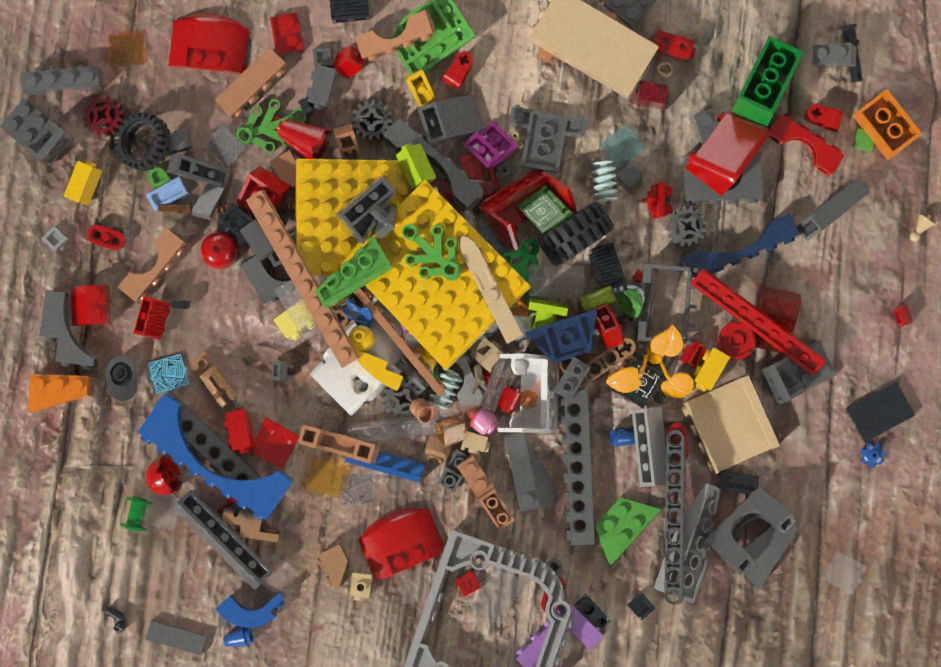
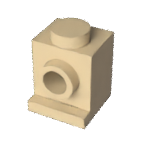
[470,338,503,373]
[460,431,491,455]
[350,572,373,601]

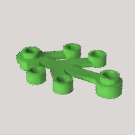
[235,99,307,153]
[402,224,462,281]

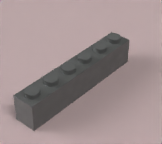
[173,490,273,590]

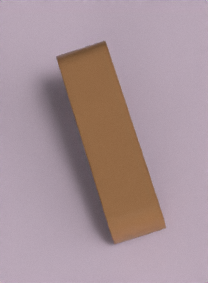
[559,338,636,388]

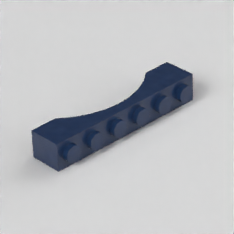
[682,214,799,279]

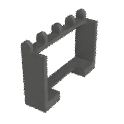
[637,264,700,345]

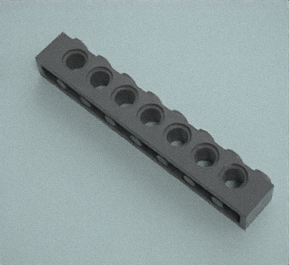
[560,389,595,545]
[152,390,262,480]

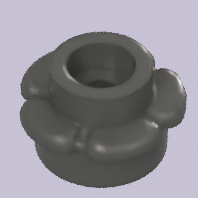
[495,161,514,180]

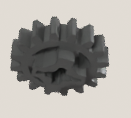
[351,99,393,142]
[665,205,707,247]
[381,376,423,419]

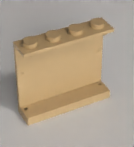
[682,375,780,474]

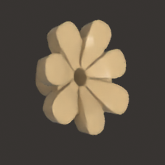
[504,126,526,149]

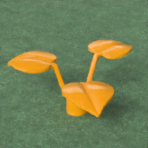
[606,325,694,398]

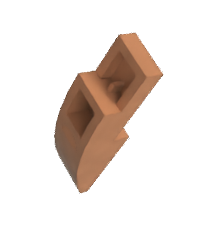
[456,455,515,531]

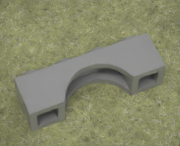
[455,352,487,412]

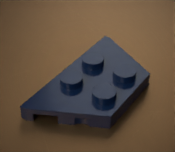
[525,309,597,363]

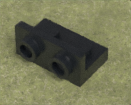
[218,203,260,245]

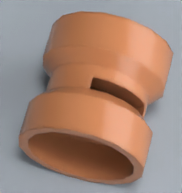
[409,398,435,424]

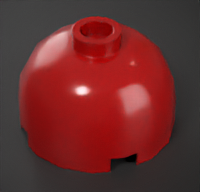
[201,232,239,270]
[145,456,182,496]

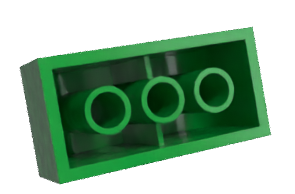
[732,36,804,127]

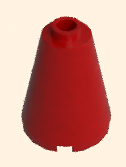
[276,119,332,159]

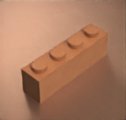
[215,47,287,119]

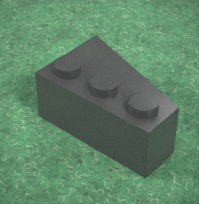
[335,176,395,244]

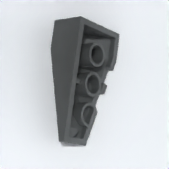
[505,432,557,512]

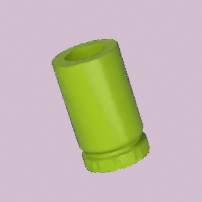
[579,285,617,312]

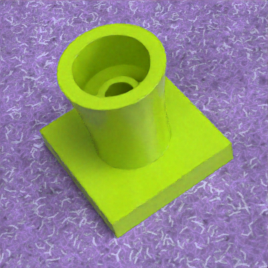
[528,298,568,329]

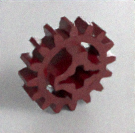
[82,95,125,137]

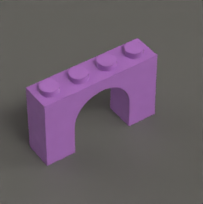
[516,602,604,667]

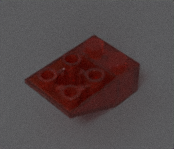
[755,286,802,354]

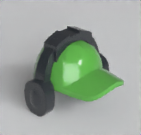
[611,282,646,324]

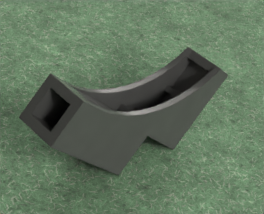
[39,290,98,370]

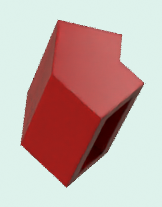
[678,338,707,369]

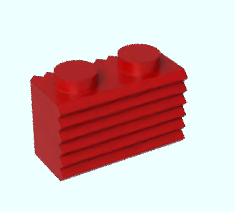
[133,296,171,340]
[591,303,625,349]

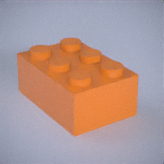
[852,89,922,161]

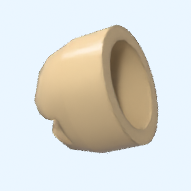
[657,62,673,79]

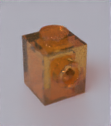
[435,414,467,446]

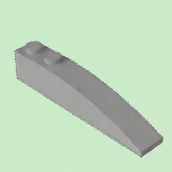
[654,483,720,603]

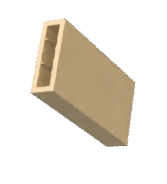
[528,0,659,99]

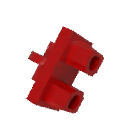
[642,182,673,219]

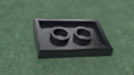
[846,382,915,443]

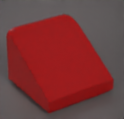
[894,305,913,327]

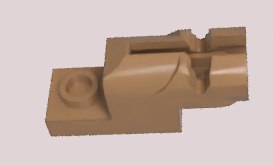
[189,351,238,408]
[222,507,280,542]

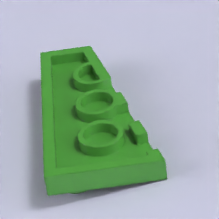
[315,236,393,309]

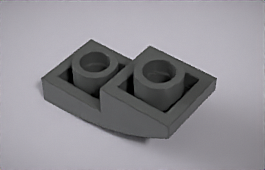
[437,448,470,493]

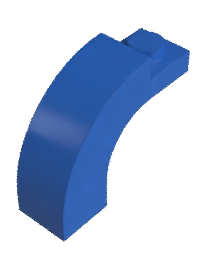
[215,592,286,628]

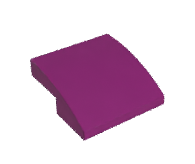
[463,121,519,169]

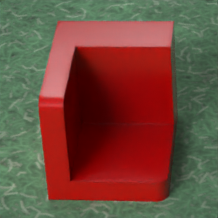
[334,45,364,79]

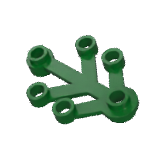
[500,239,544,309]

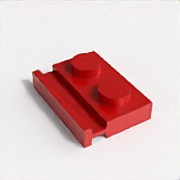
[270,12,304,55]

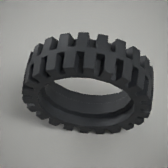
[115,112,171,171]

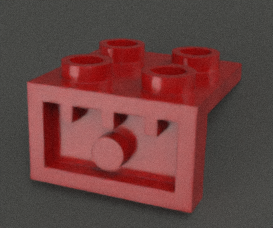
[251,417,299,469]

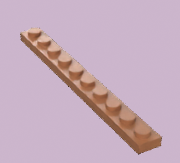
[246,190,360,368]

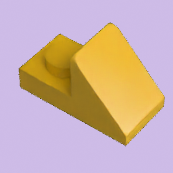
[405,69,437,107]

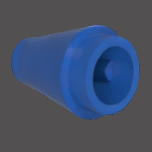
[610,428,635,447]
[223,627,254,647]

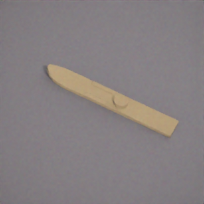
[460,236,523,344]

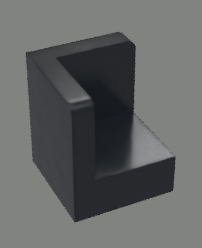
[627,592,656,621]

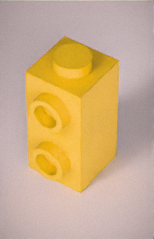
[64,160,102,206]
[692,347,730,392]

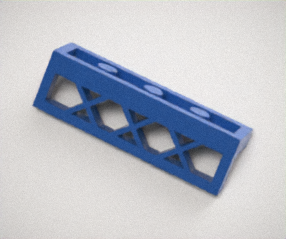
[345,451,425,483]

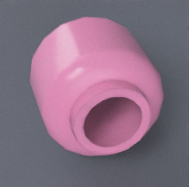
[469,407,498,436]

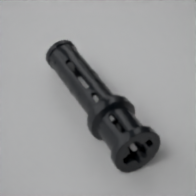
[840,24,863,83]

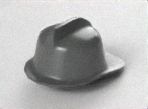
[106,355,138,401]

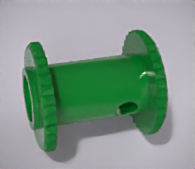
[120,496,153,532]

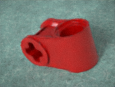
[442,51,473,90]
[804,104,844,132]

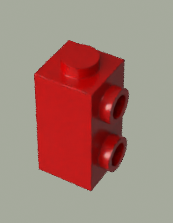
[654,30,696,63]
[224,409,256,455]

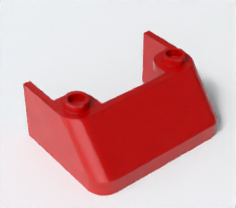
[480,170,577,250]

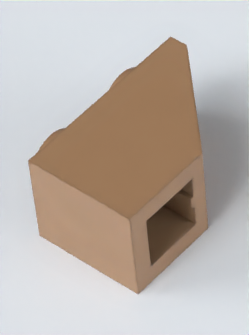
[317,543,349,590]

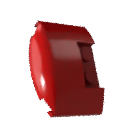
[168,13,249,74]
[358,508,445,582]

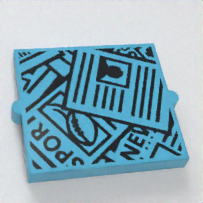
[148,354,189,393]

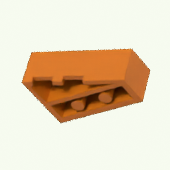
[28,374,92,413]

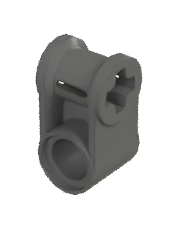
[154,128,193,157]

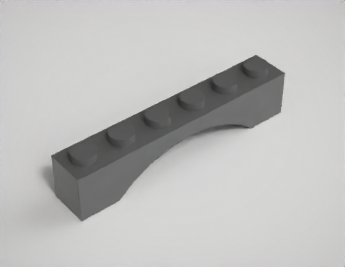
[383,118,483,214]

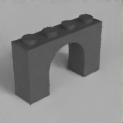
[682,152,763,206]
[240,231,296,304]
[705,487,796,576]

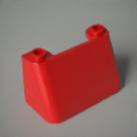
[685,111,772,196]

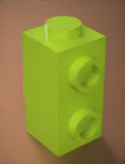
[396,143,436,189]

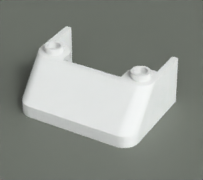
[498,354,559,433]

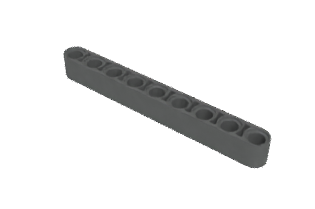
[664,430,686,606]

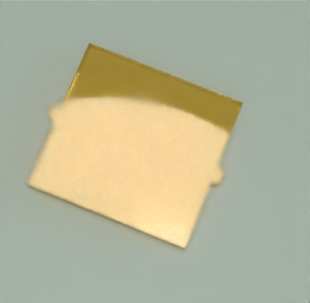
[306,460,346,498]

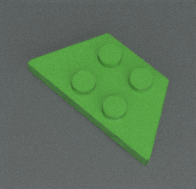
[594,498,661,565]

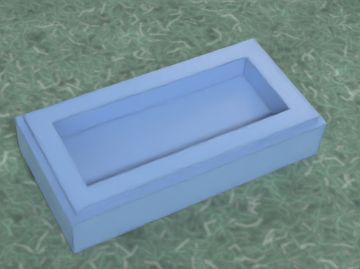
[146,176,189,212]

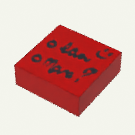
[455,571,481,597]

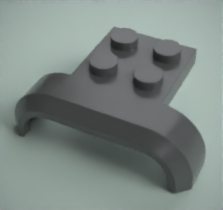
[509,104,587,173]

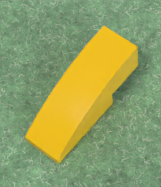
[356,349,403,391]

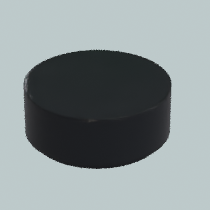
[298,98,314,117]
[171,300,190,309]

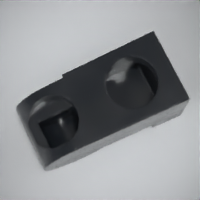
[574,593,611,631]

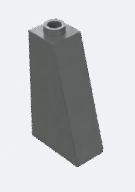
[796,178,870,241]
[743,522,798,589]

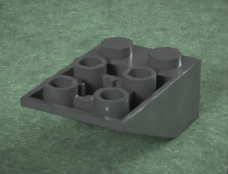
[417,94,484,146]

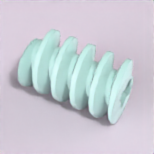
[591,161,618,202]
[427,368,463,410]

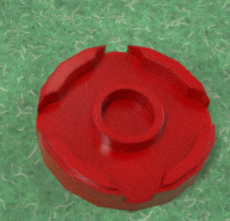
[717,321,757,360]

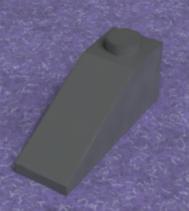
[167,154,232,189]

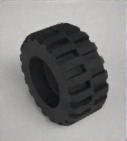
[538,201,614,267]

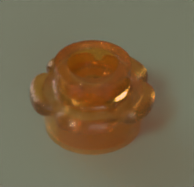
[519,390,537,409]

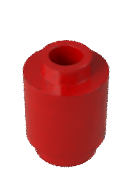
[497,385,523,415]

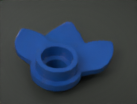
[341,298,373,328]

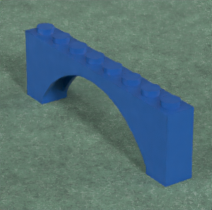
[138,394,294,521]

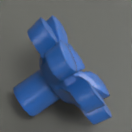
[860,443,885,468]

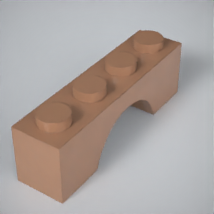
[355,10,437,62]
[118,228,186,303]
[298,424,381,464]

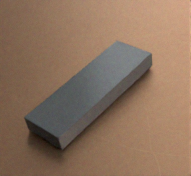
[145,620,207,655]

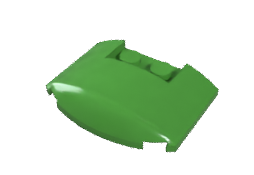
[390,0,476,75]

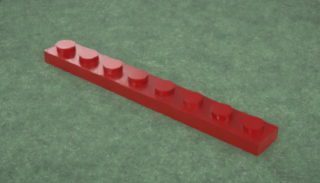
[691,268,826,376]

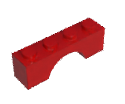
[768,113,845,177]

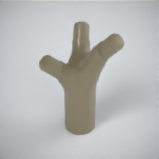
[470,364,488,395]

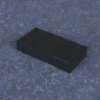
[718,471,759,494]

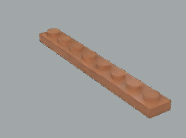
[354,289,446,398]

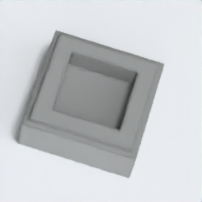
[41,225,69,252]

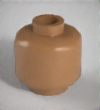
[424,433,452,463]

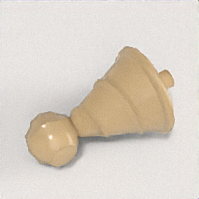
[910,214,935,242]

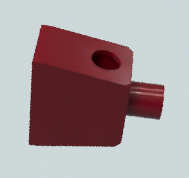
[631,81,670,110]

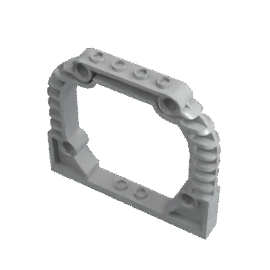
[404,530,574,667]

